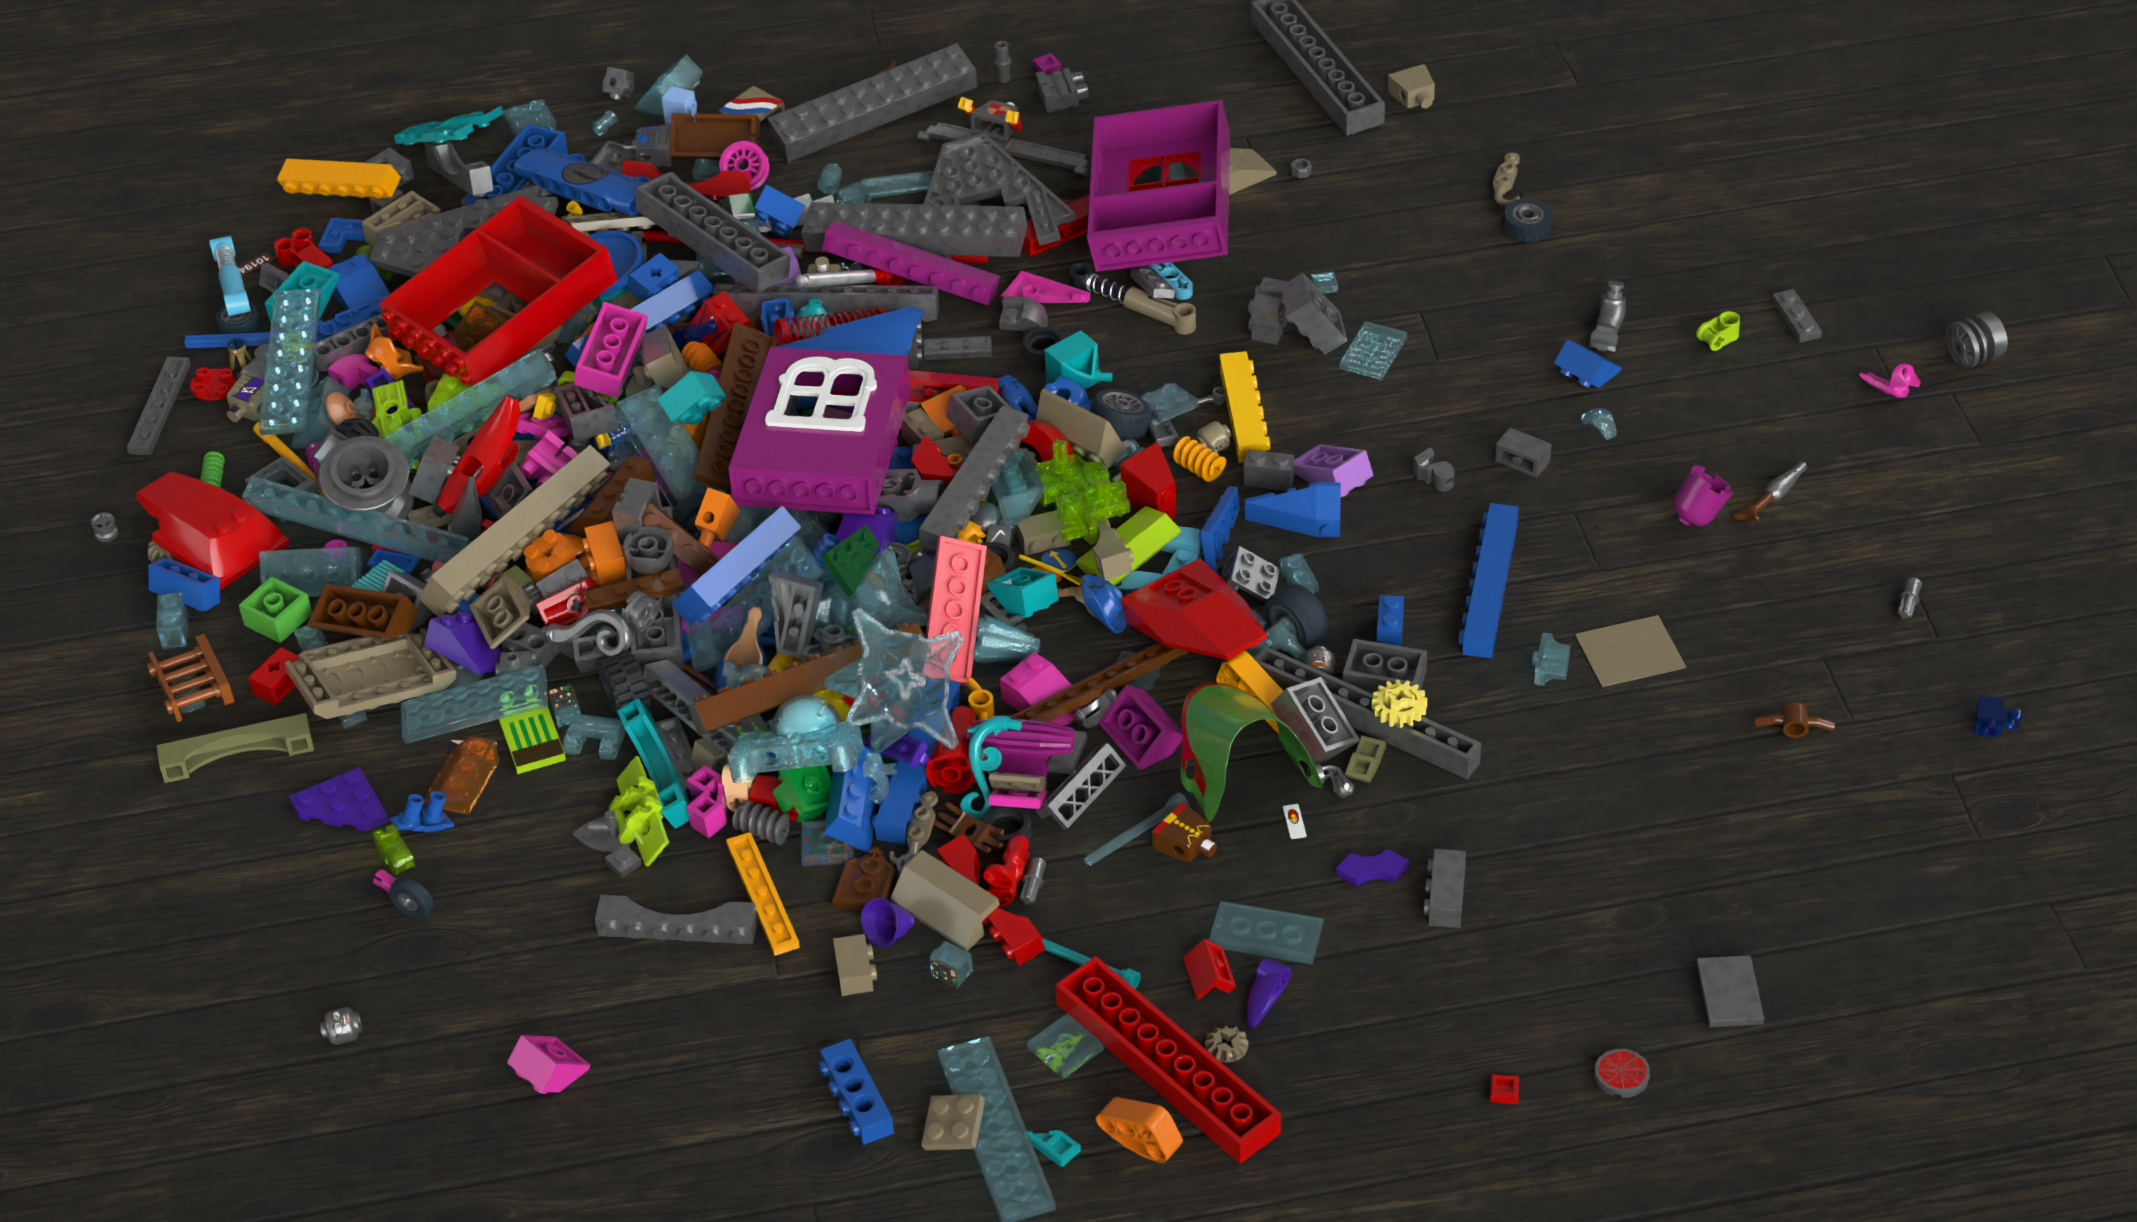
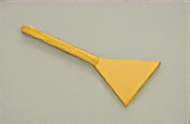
[1019,554,1081,586]

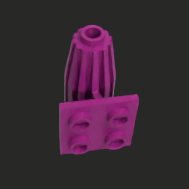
[966,719,1075,778]

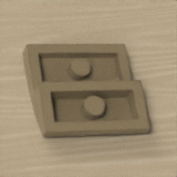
[989,772,1047,792]

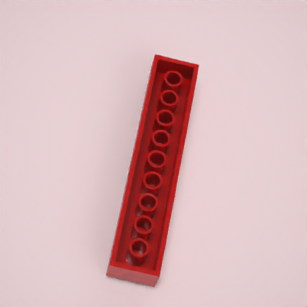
[1055,956,1281,1164]

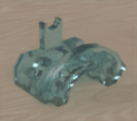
[863,753,898,804]

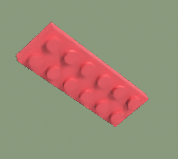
[920,536,987,687]

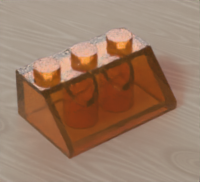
[423,736,499,815]

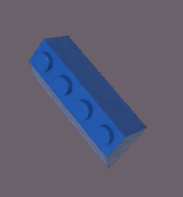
[823,741,882,853]

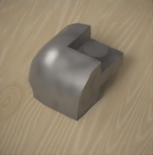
[999,296,1048,338]

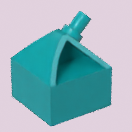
[1045,330,1113,389]

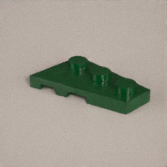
[820,525,880,597]

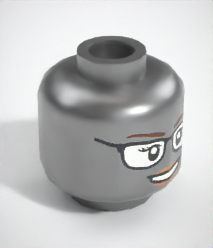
[320,1007,362,1045]

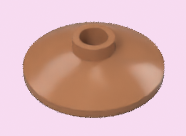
[325,392,361,427]

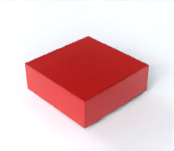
[1490,1074,1519,1104]

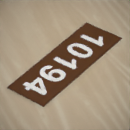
[238,252,274,276]

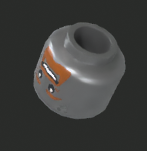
[1303,646,1335,676]

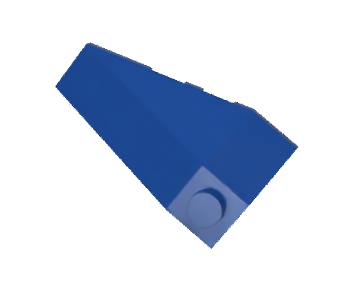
[1245,482,1341,537]

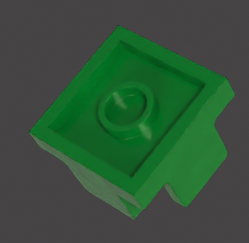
[773,758,832,822]

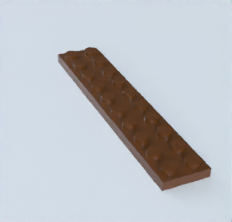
[693,322,777,494]

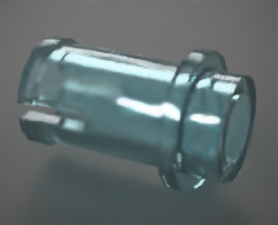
[592,111,617,135]

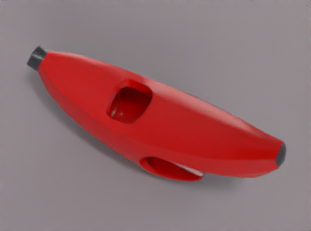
[432,394,521,518]

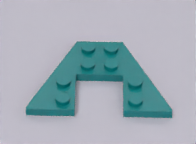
[394,106,503,146]

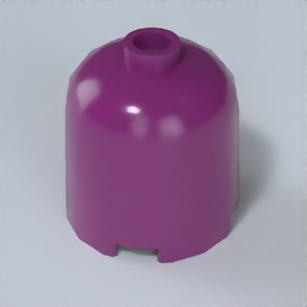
[1673,465,1733,526]

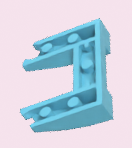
[1116,526,1204,596]

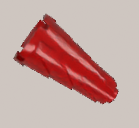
[926,706,976,793]

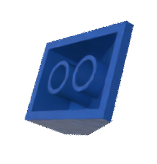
[327,253,390,311]

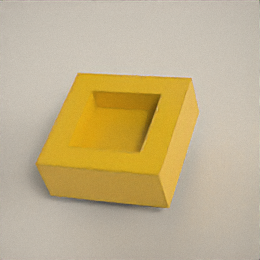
[533,392,557,419]

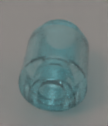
[817,163,842,194]

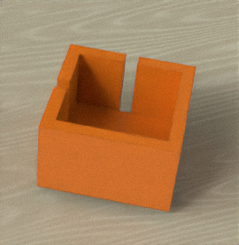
[582,521,627,587]

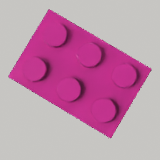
[516,410,571,440]

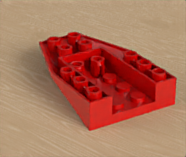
[1120,558,1268,660]

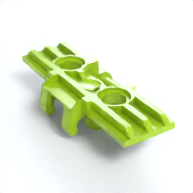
[371,380,428,473]
[609,756,669,867]

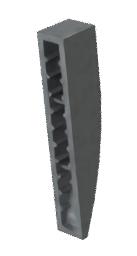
[643,659,744,763]

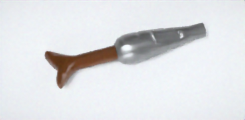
[1733,462,1807,522]

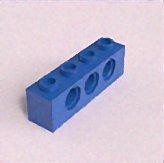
[818,1039,894,1145]

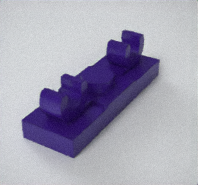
[863,725,930,767]

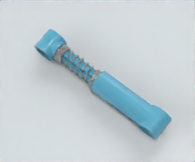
[209,235,251,316]

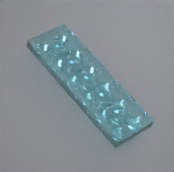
[694,536,825,668]
[401,664,548,744]

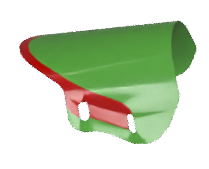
[1181,683,1323,822]

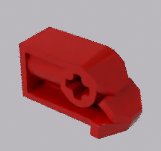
[533,576,596,627]

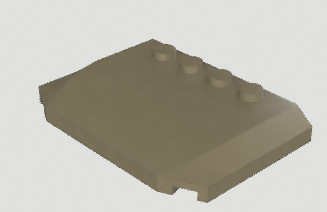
[285,628,456,719]

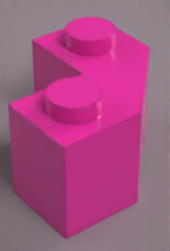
[686,765,727,838]

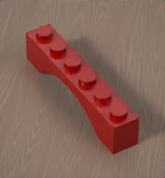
[622,160,752,200]
[937,834,1046,966]

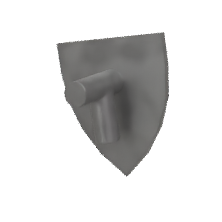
[572,810,630,853]

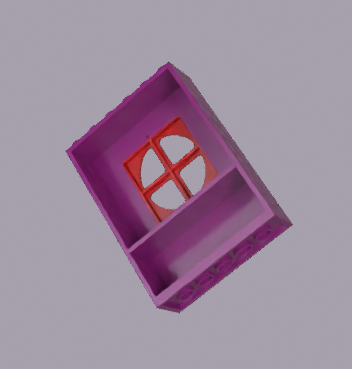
[1087,100,1230,272]

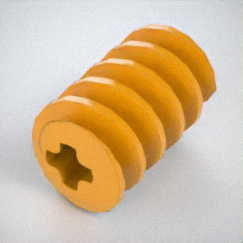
[1173,436,1226,482]

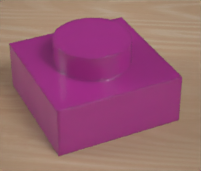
[1033,53,1061,75]

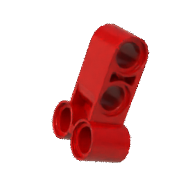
[274,228,333,269]

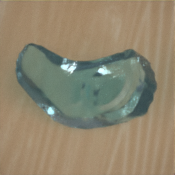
[1581,408,1617,440]

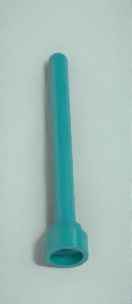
[1042,938,1141,989]

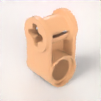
[722,764,753,813]

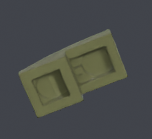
[1345,736,1386,783]

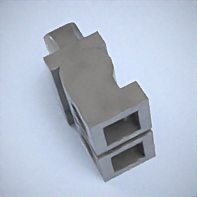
[1036,68,1089,113]

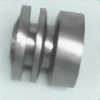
[1946,311,2008,369]

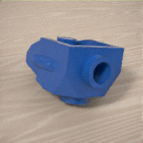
[761,298,794,338]

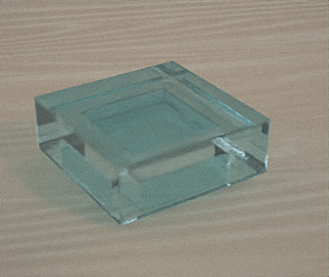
[1312,272,1338,294]

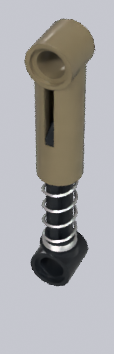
[1070,262,1196,335]

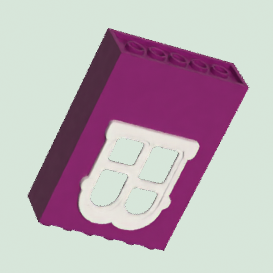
[729,347,910,515]

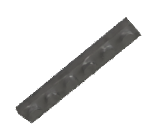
[127,357,191,455]

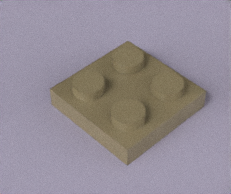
[921,1094,985,1150]

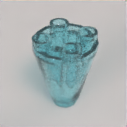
[973,615,1040,664]

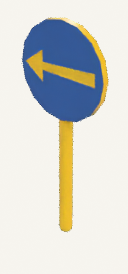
[1032,549,1077,572]

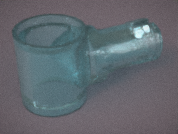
[1265,618,1307,663]

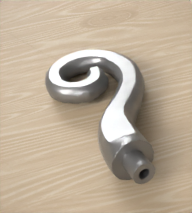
[541,609,632,657]

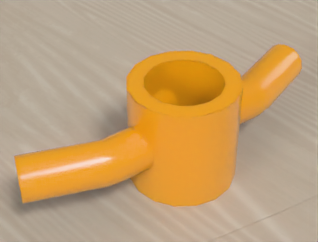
[966,678,994,721]

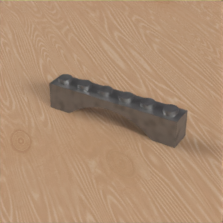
[424,141,494,197]
[595,895,758,944]

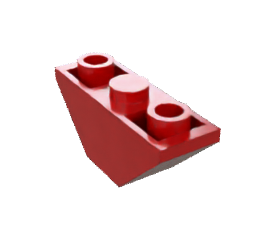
[911,436,957,488]

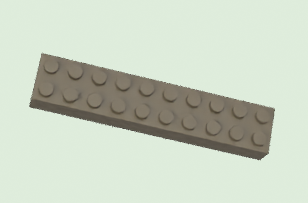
[419,445,610,617]

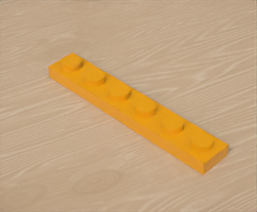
[726,832,800,956]

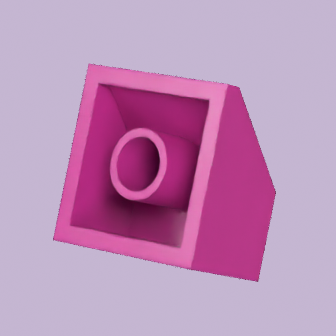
[507,1035,591,1094]

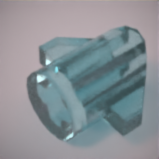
[353,388,376,421]

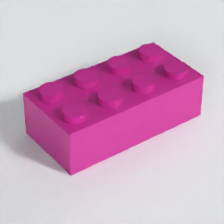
[574,302,648,398]

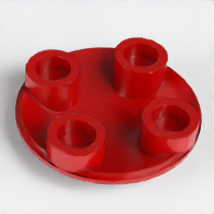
[190,367,236,401]

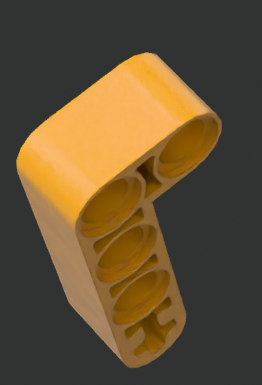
[1216,651,1283,734]

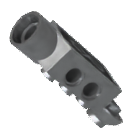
[807,469,946,523]

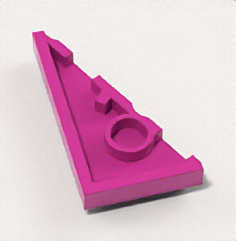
[1001,271,1090,303]

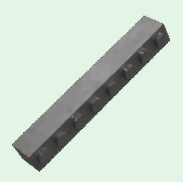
[919,405,1030,551]

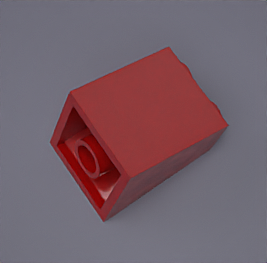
[1120,442,1176,520]

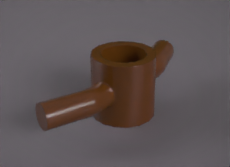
[1755,703,1835,738]

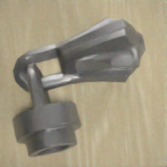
[1307,764,1355,798]

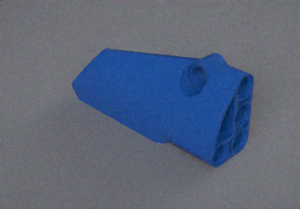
[776,306,924,411]

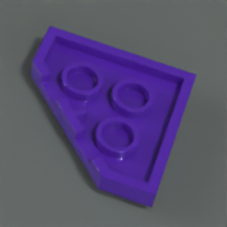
[289,767,389,831]

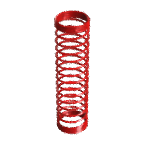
[774,308,887,346]

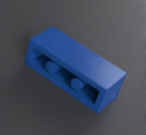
[149,557,220,611]

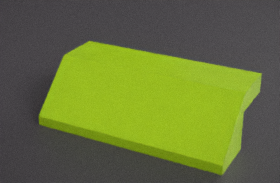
[1076,506,1182,586]

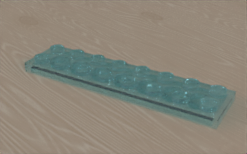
[259,288,321,435]
[937,1036,1056,1222]

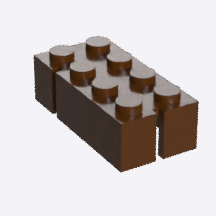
[670,113,760,161]

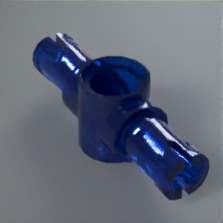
[671,319,718,351]

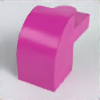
[327,354,379,393]

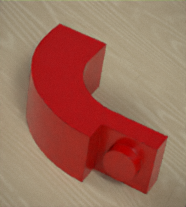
[1020,420,1077,472]

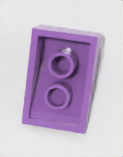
[1294,444,1374,497]

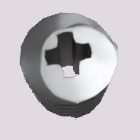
[732,800,789,845]

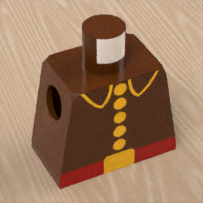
[1152,802,1217,862]

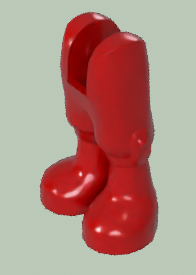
[983,834,1030,907]

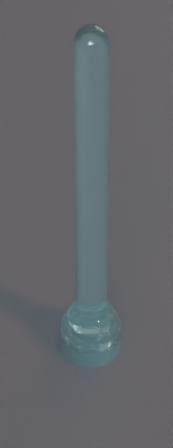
[1084,792,1189,866]

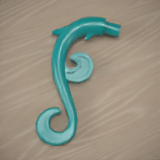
[960,715,1022,821]

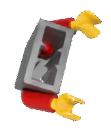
[958,97,1022,141]

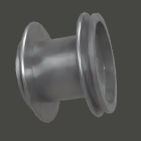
[318,436,414,540]

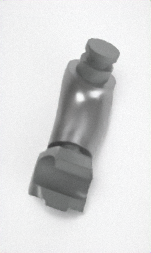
[1589,281,1626,352]

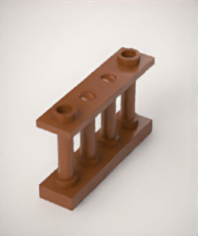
[147,634,235,722]

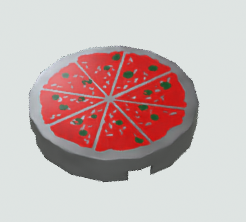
[1595,1049,1650,1098]

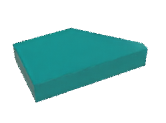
[1024,1130,1081,1168]

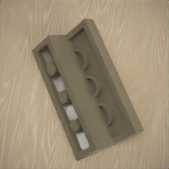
[890,850,999,951]

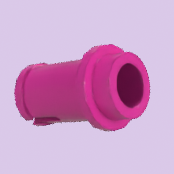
[373,870,398,895]

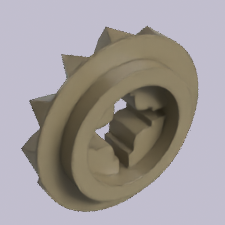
[1205,1025,1248,1063]

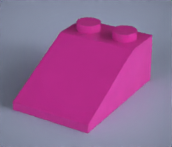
[1000,652,1089,726]

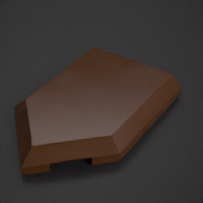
[832,847,896,911]

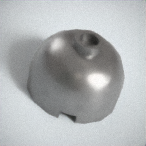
[624,526,673,574]

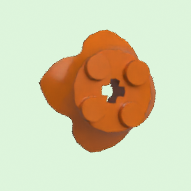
[364,323,424,380]
[524,529,585,588]

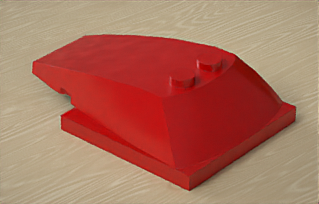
[136,472,289,590]

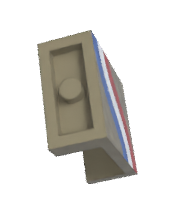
[718,86,785,121]

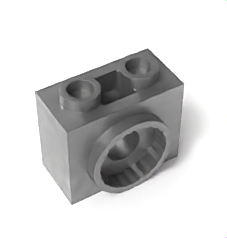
[364,147,414,189]

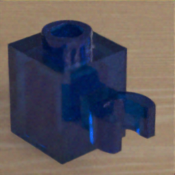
[1975,696,2022,738]

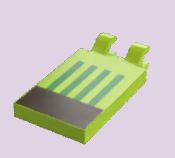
[498,689,566,774]

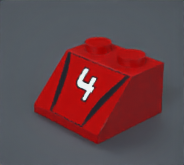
[689,290,750,356]

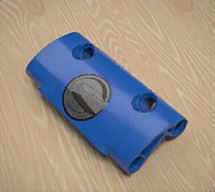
[514,148,650,216]

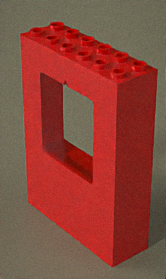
[379,195,618,391]

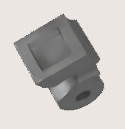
[1413,447,1454,492]

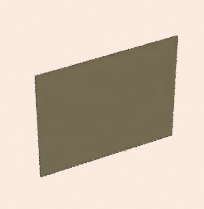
[1575,615,1687,687]

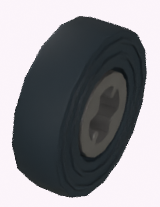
[388,877,434,919]

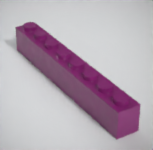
[822,221,1000,305]

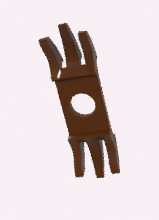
[933,801,1004,854]

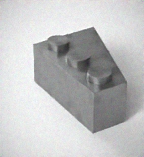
[555,382,620,442]
[769,570,824,659]

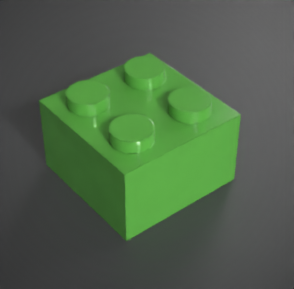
[239,576,312,643]

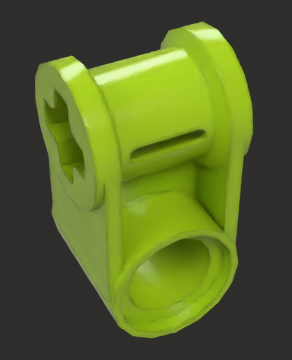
[1696,311,1740,351]

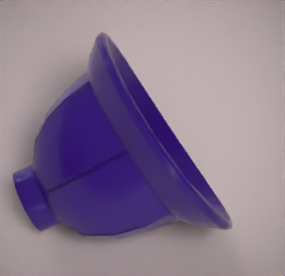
[861,898,914,947]

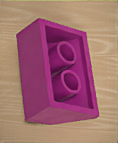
[1098,684,1183,770]

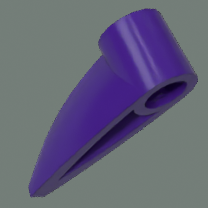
[1247,958,1291,1029]

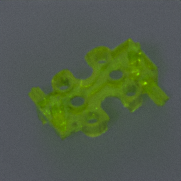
[1035,439,1130,544]

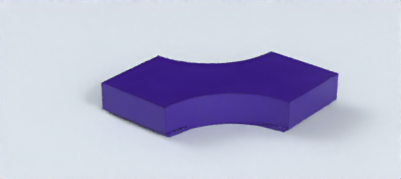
[1336,849,1409,886]

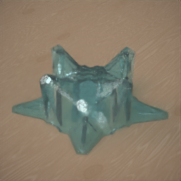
[813,546,928,641]
[824,608,964,754]

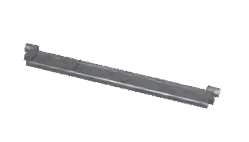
[917,122,1087,177]

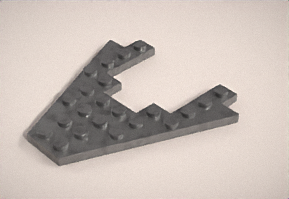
[923,133,1076,260]
[369,185,559,303]

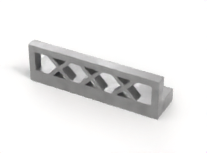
[1035,743,1126,830]

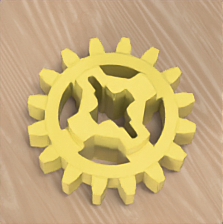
[1372,680,1427,728]

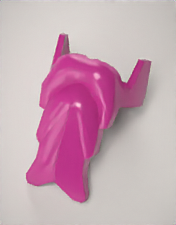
[1859,363,1921,398]

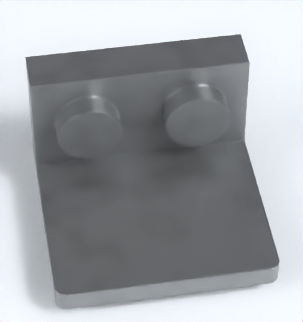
[1221,546,1280,603]

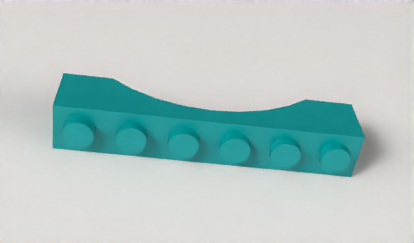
[617,698,691,829]

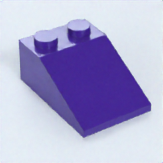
[836,507,898,554]
[424,611,503,675]

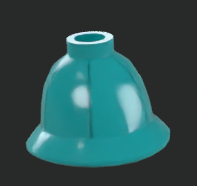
[792,299,829,337]

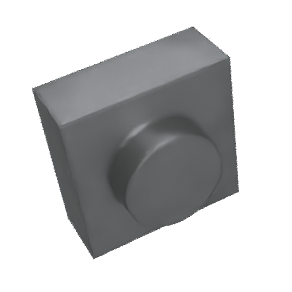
[605,844,642,879]

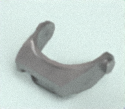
[1072,689,1117,728]

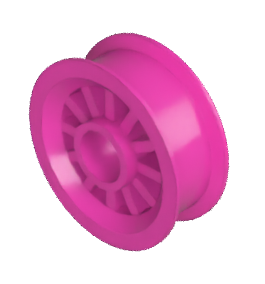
[719,141,769,191]

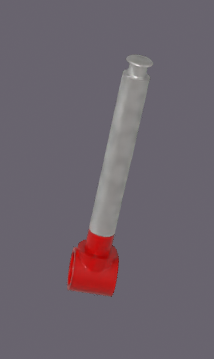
[796,268,905,288]

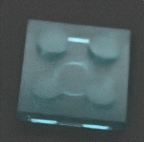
[503,99,557,137]
[1141,383,1199,423]

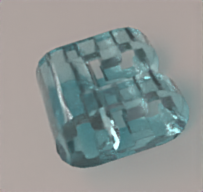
[563,713,626,760]

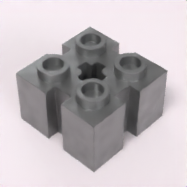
[1248,277,1288,345]

